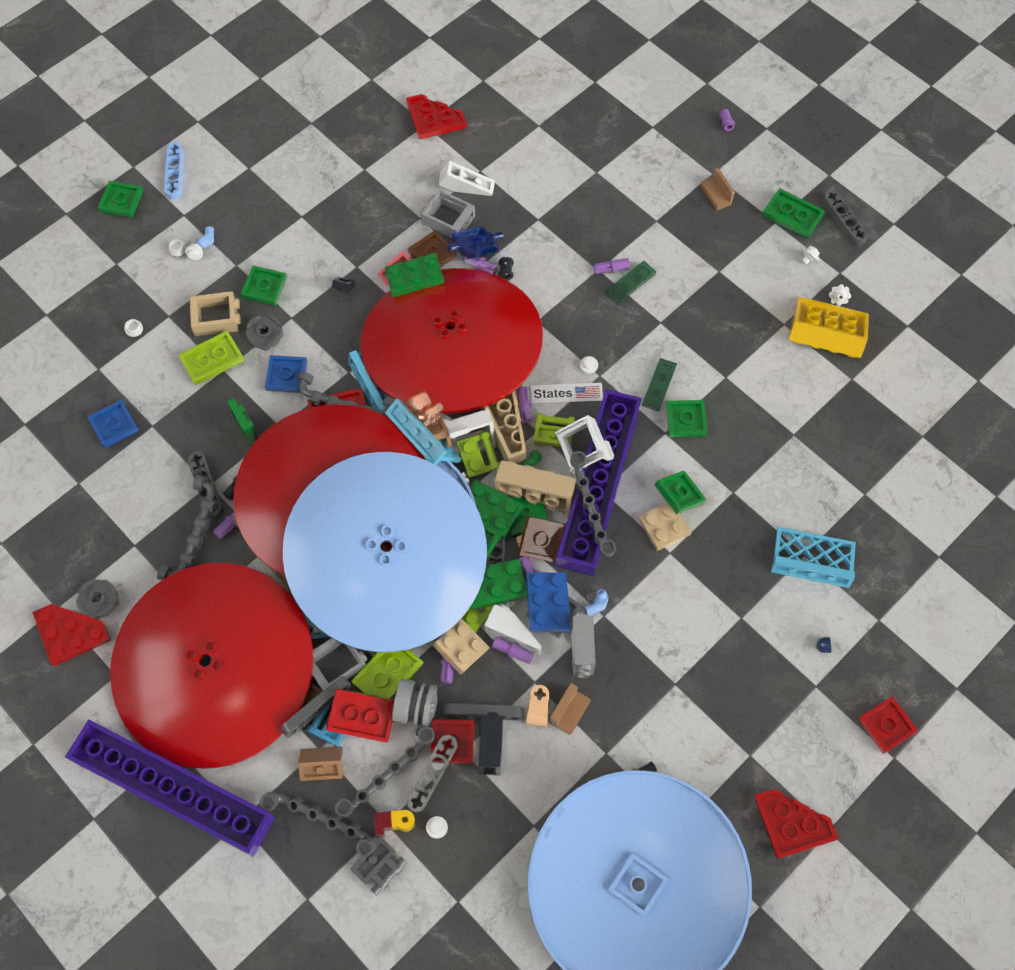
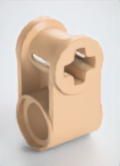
[526,685,549,727]

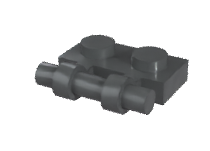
[350,836,407,896]

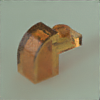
[403,391,444,427]

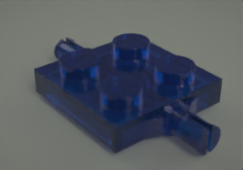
[447,226,503,259]

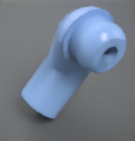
[195,226,214,249]
[584,589,608,616]

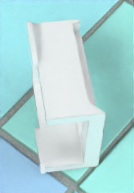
[443,407,496,456]
[555,415,614,475]

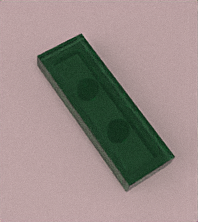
[606,261,656,304]
[642,358,677,412]

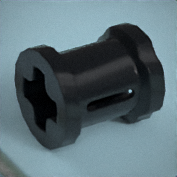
[498,257,514,280]

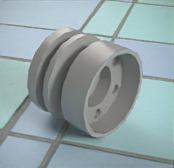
[392,678,438,727]

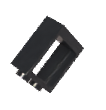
[478,712,503,776]

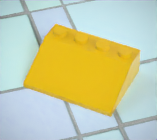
[789,296,869,358]

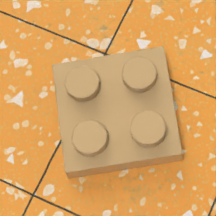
[638,503,692,551]
[433,619,489,675]

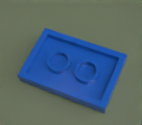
[526,572,571,632]

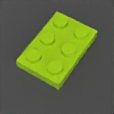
[178,331,245,386]
[351,649,423,699]

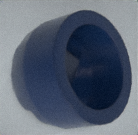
[816,637,831,653]

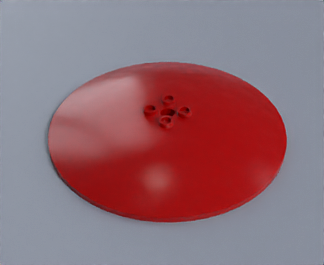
[361,268,543,414]
[234,404,425,577]
[110,563,314,769]

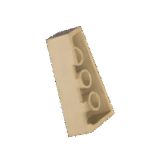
[480,391,526,464]
[495,461,577,517]

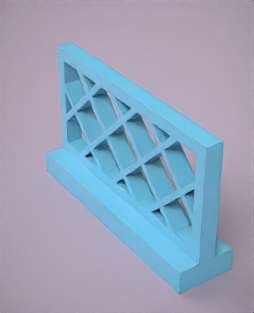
[348,350,387,411]
[385,399,462,465]
[771,527,856,588]

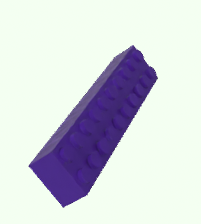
[556,389,642,576]
[65,719,275,857]

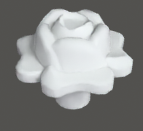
[802,246,820,264]
[829,284,851,306]

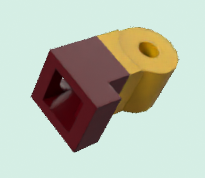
[374,810,415,838]

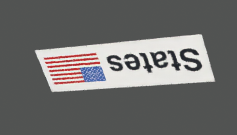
[531,383,603,403]

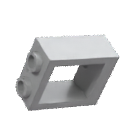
[420,189,475,241]
[571,616,596,678]
[312,638,367,691]

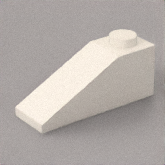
[438,161,495,196]
[484,605,542,656]

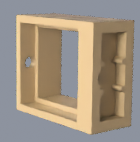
[190,291,241,337]

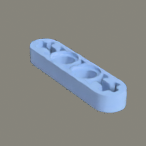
[164,142,184,200]

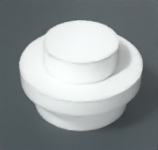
[168,239,186,256]
[185,244,203,260]
[124,319,143,337]
[580,356,598,374]
[426,816,448,839]

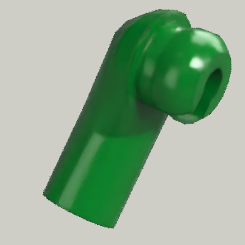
[518,450,542,467]

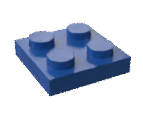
[265,355,307,393]
[88,399,139,448]

